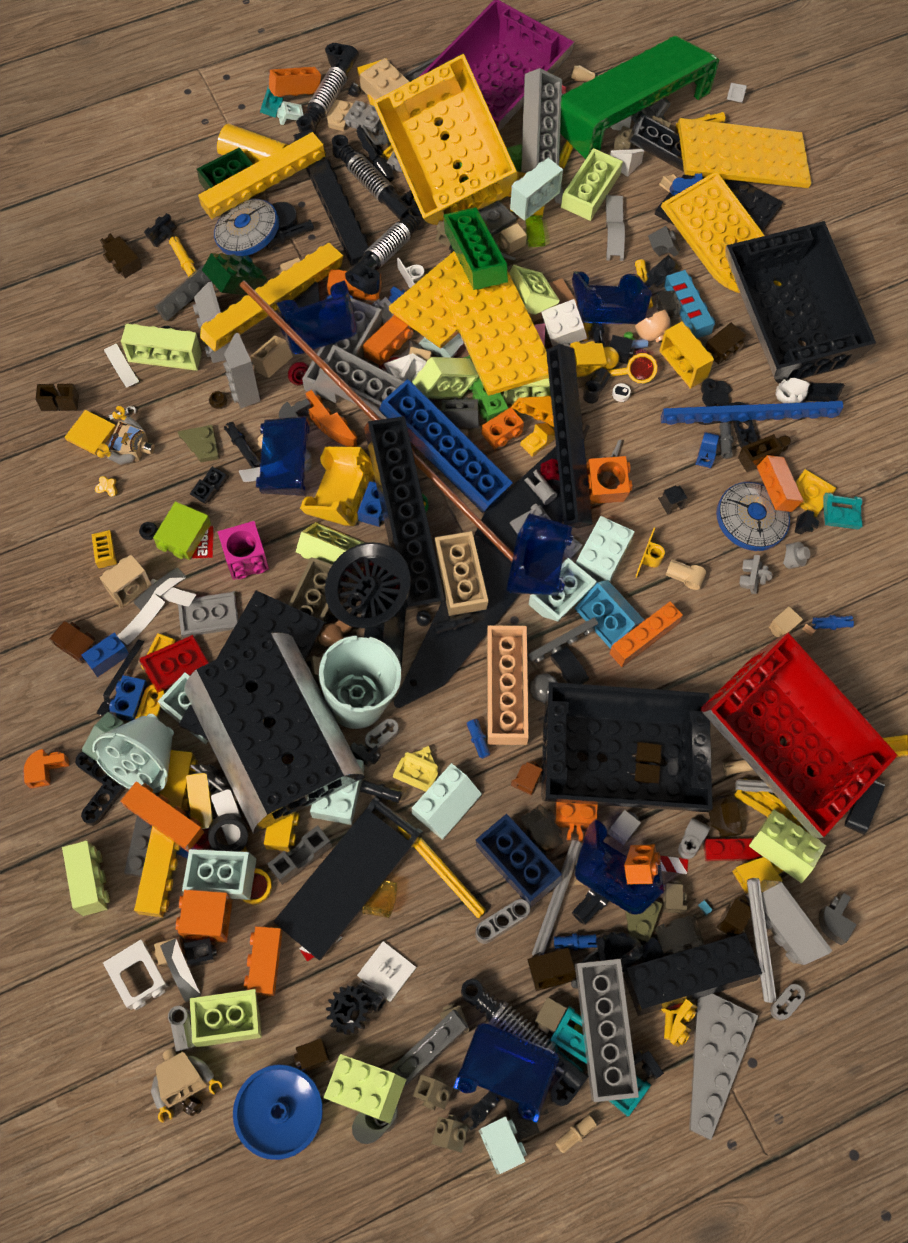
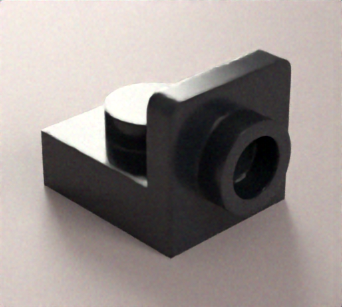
[350,742,381,768]
[633,1050,664,1080]

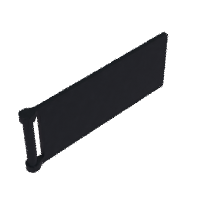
[274,796,424,961]

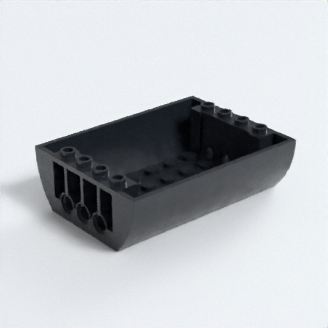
[541,682,712,812]

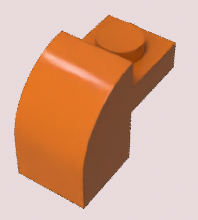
[24,749,69,789]

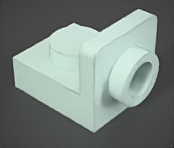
[277,101,304,125]

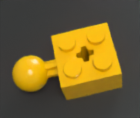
[570,341,619,377]

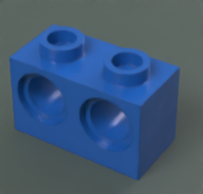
[357,481,384,527]
[109,675,148,721]

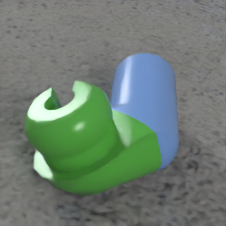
[624,332,648,349]

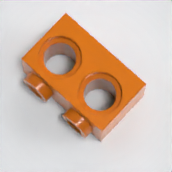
[481,407,524,450]
[624,844,661,884]

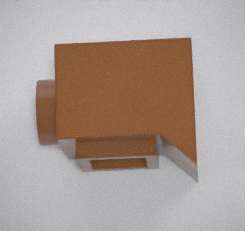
[511,761,542,795]

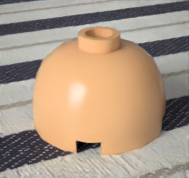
[635,310,671,343]

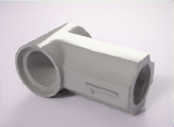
[168,1006,195,1052]

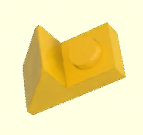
[520,423,555,457]

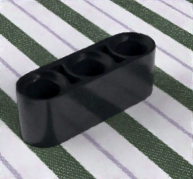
[844,780,885,835]

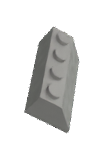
[193,282,229,363]
[223,333,260,409]
[745,880,832,965]

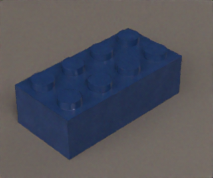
[475,814,562,908]

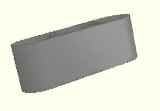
[475,899,530,944]

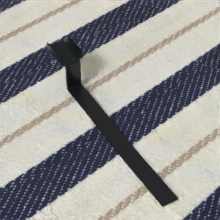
[97,639,144,716]

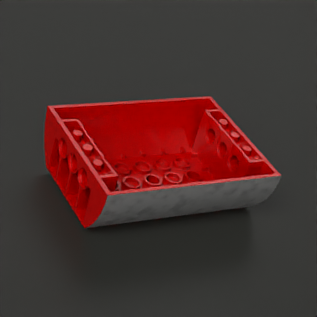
[701,633,898,838]

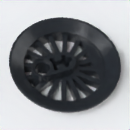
[325,542,411,628]

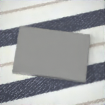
[178,592,239,638]

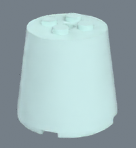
[319,636,401,729]

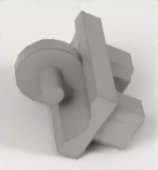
[739,555,773,594]

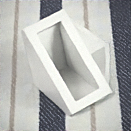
[610,149,644,177]
[384,353,427,385]

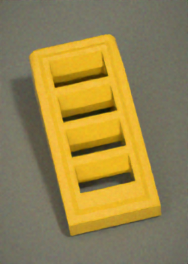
[91,530,117,569]

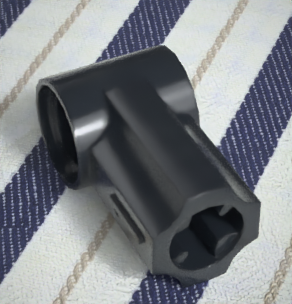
[583,368,611,404]
[572,882,613,926]

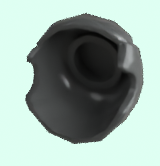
[529,673,558,704]

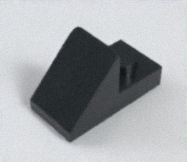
[806,383,845,402]

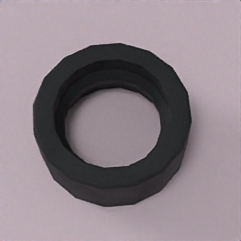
[208,814,248,852]

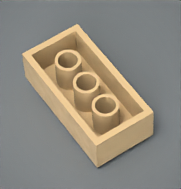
[434,531,488,616]

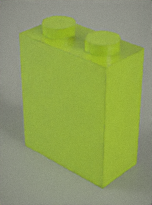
[153,501,211,560]

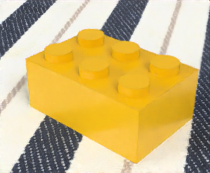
[659,321,714,389]

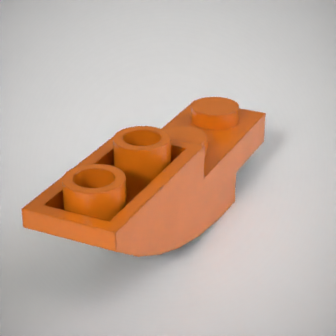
[305,390,358,447]

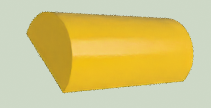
[217,123,288,164]

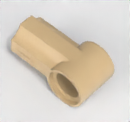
[666,560,706,590]

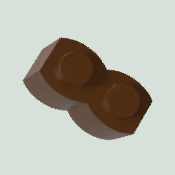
[49,621,96,664]

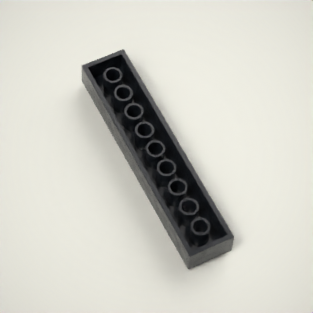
[364,416,445,611]

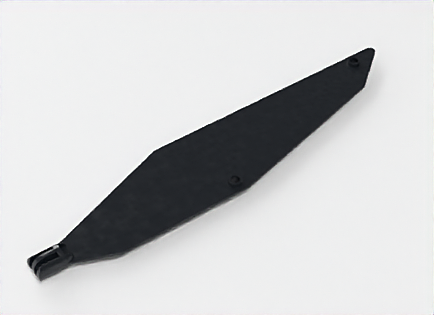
[394,423,590,708]

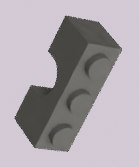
[268,825,332,885]

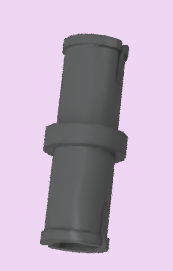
[719,422,733,459]

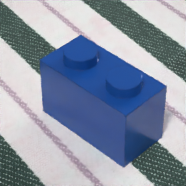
[81,632,129,677]

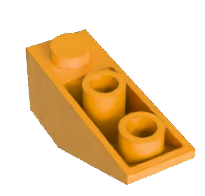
[511,396,554,427]

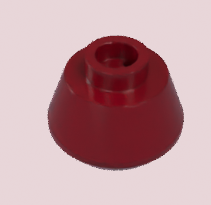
[288,362,309,386]

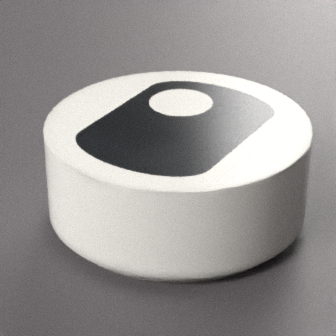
[612,383,631,402]

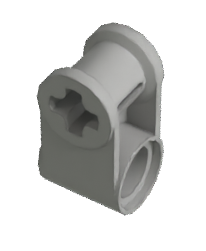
[678,817,711,859]

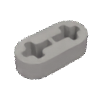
[365,719,399,750]
[770,984,805,1021]

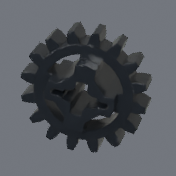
[326,986,372,1035]

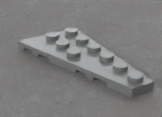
[689,994,758,1140]

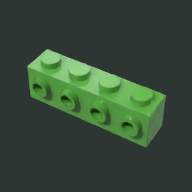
[464,356,509,422]

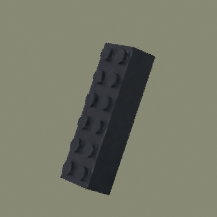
[623,933,762,1016]

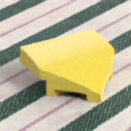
[393,746,438,792]

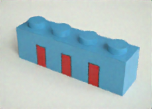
[664,270,715,339]

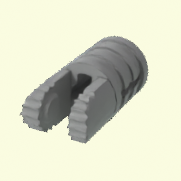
[524,470,557,505]

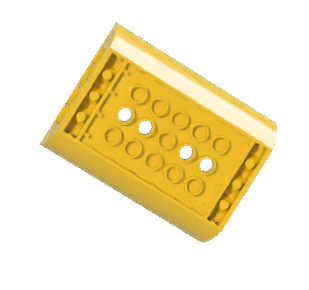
[373,54,517,225]

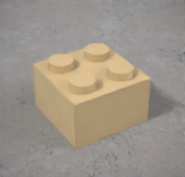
[99,555,152,609]

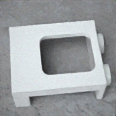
[103,940,169,1010]

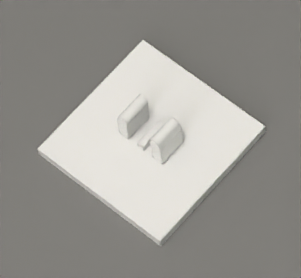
[357,941,416,1002]

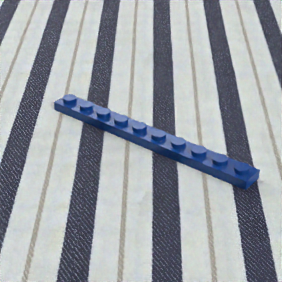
[660,401,844,425]

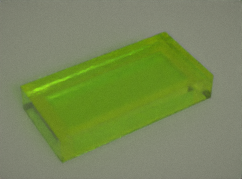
[525,215,545,247]

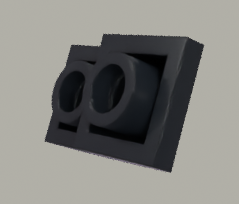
[190,466,228,504]
[551,647,589,684]

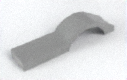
[605,195,625,261]

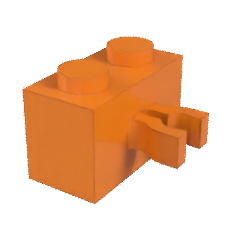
[554,802,597,841]

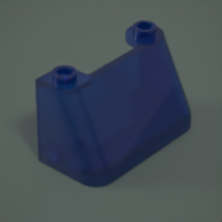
[572,271,652,324]
[277,280,357,354]
[256,417,310,496]
[507,513,573,596]
[575,819,664,915]
[454,1023,559,1123]

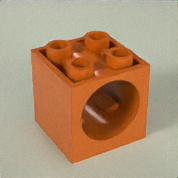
[586,456,632,504]
[176,890,233,943]

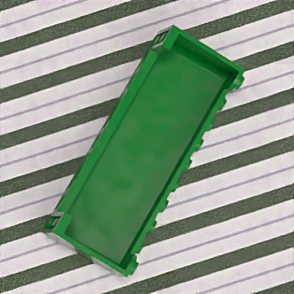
[560,36,719,159]

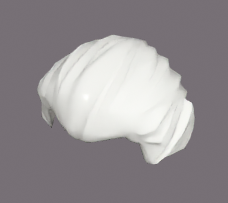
[776,378,810,403]

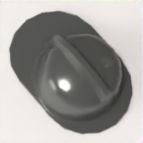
[352,1107,398,1144]

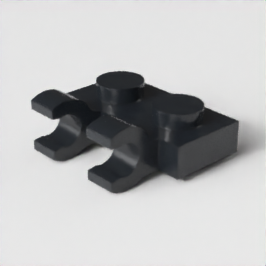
[461,1083,504,1131]

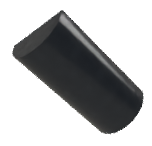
[628,113,684,172]

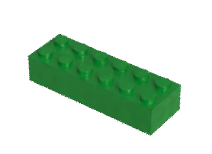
[443,207,508,290]

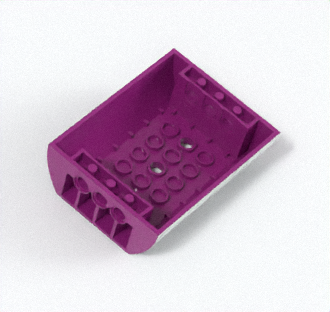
[419,0,574,131]

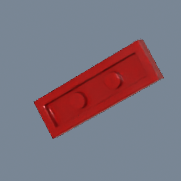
[703,839,763,861]

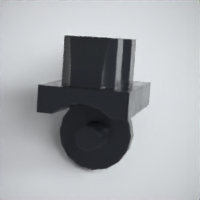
[144,213,177,247]

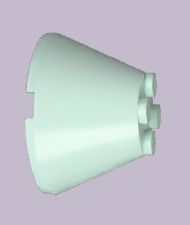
[92,714,174,794]

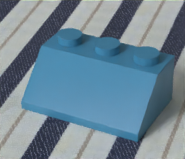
[574,580,645,649]

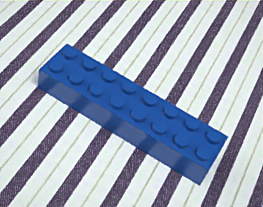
[379,379,513,513]

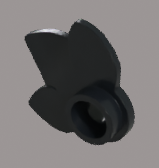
[701,378,732,406]

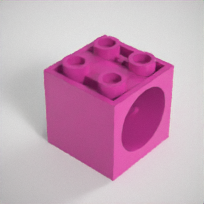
[217,521,269,580]

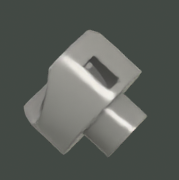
[783,542,810,569]

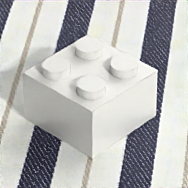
[541,299,587,347]

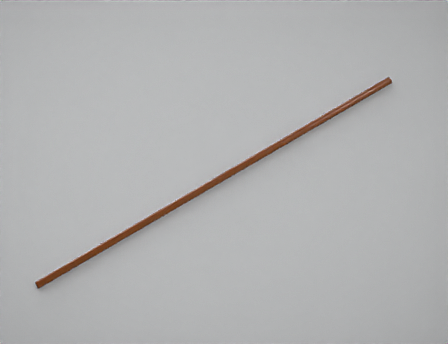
[240,281,540,585]

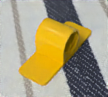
[636,527,665,578]
[186,773,213,829]

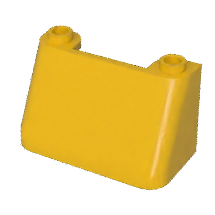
[300,446,374,526]

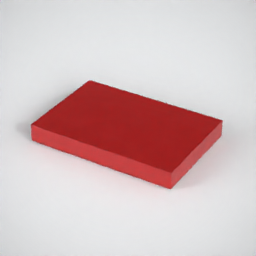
[139,635,209,693]

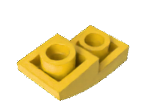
[670,999,697,1047]

